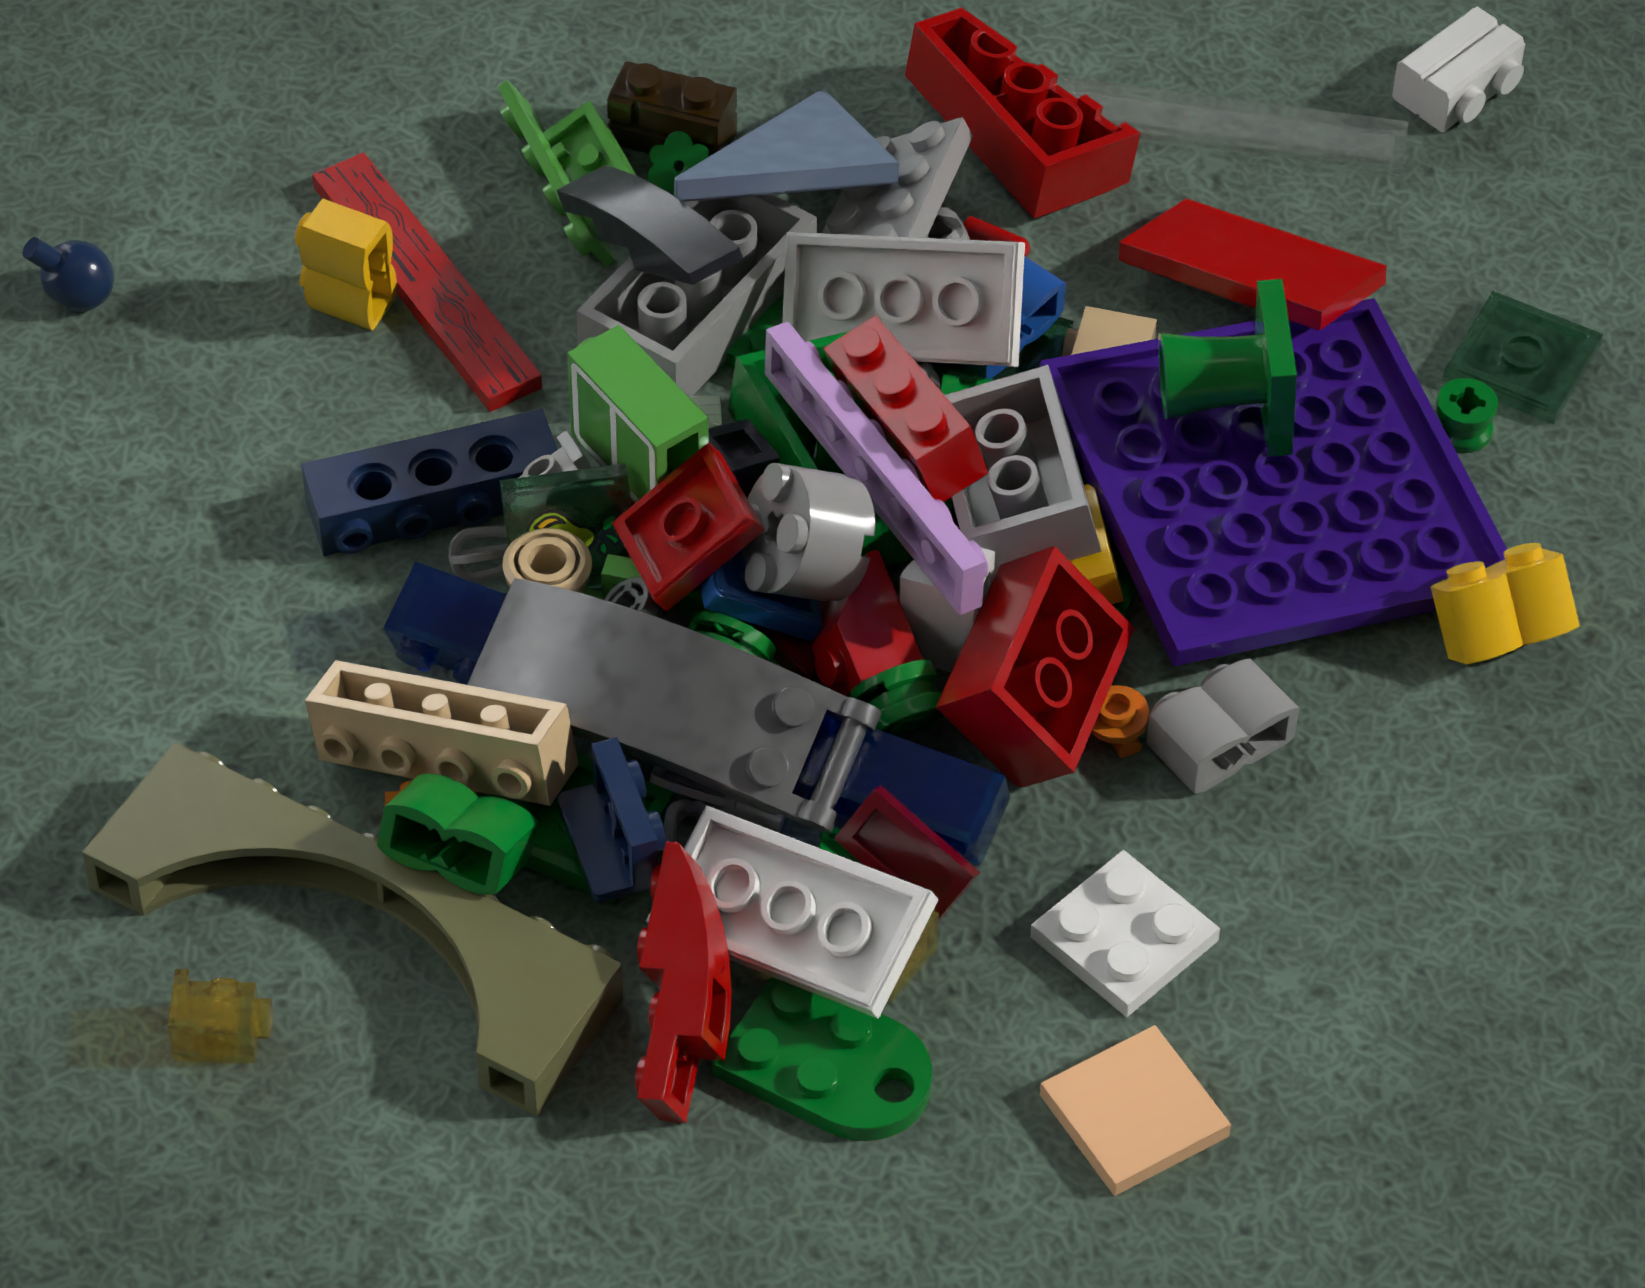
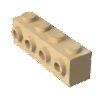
[305,660,579,806]

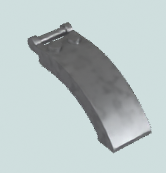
[467,578,881,834]

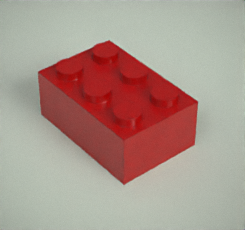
[936,546,1135,788]

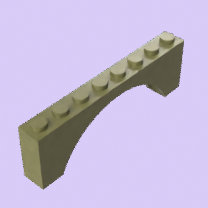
[82,742,624,1116]

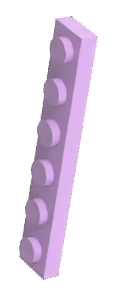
[765,321,988,616]

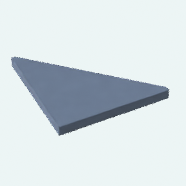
[674,91,899,202]

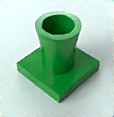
[1158,279,1297,457]

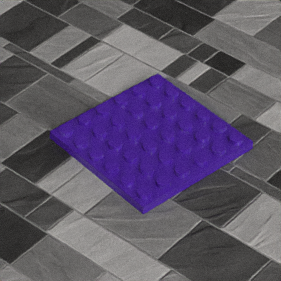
[1039,298,1507,666]

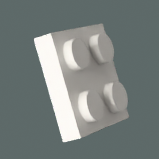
[1030,850,1220,1017]

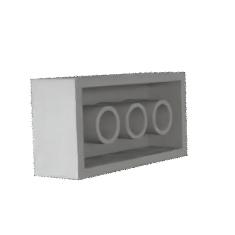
[576,195,817,396]

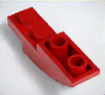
[635,841,732,1124]

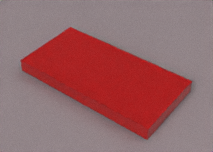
[1119,198,1387,331]

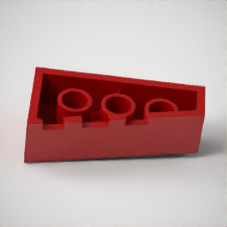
[905,7,1141,219]

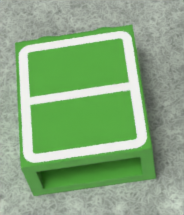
[567,325,709,503]

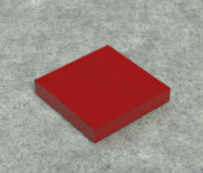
[612,442,765,611]

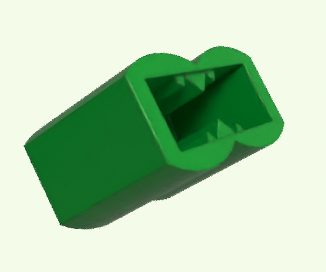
[377,773,538,895]

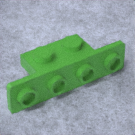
[497,79,636,267]

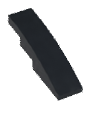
[556,165,743,285]

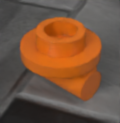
[1091,685,1149,758]

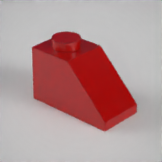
[811,550,923,697]

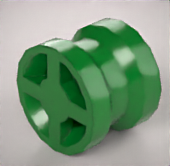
[1436,378,1498,453]

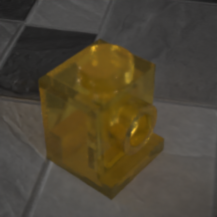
[168,969,273,1063]

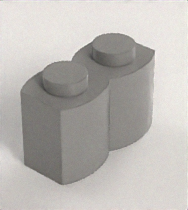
[1146,659,1299,794]

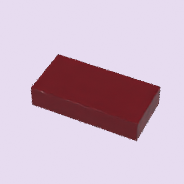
[834,786,980,926]

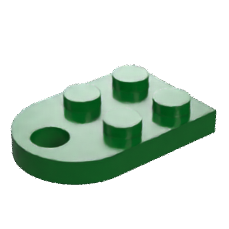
[711,977,932,1141]

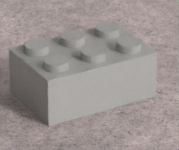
[945,365,1102,577]

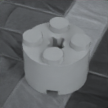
[741,463,875,601]

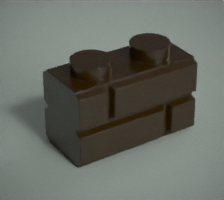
[607,61,737,162]

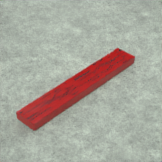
[312,152,542,412]

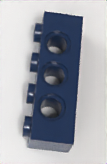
[301,409,558,556]

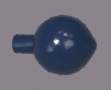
[22,237,114,313]

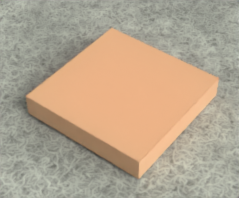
[1040,1025,1231,1196]

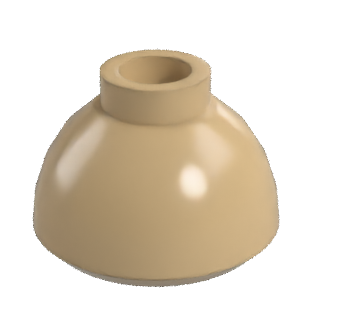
[502,528,592,593]

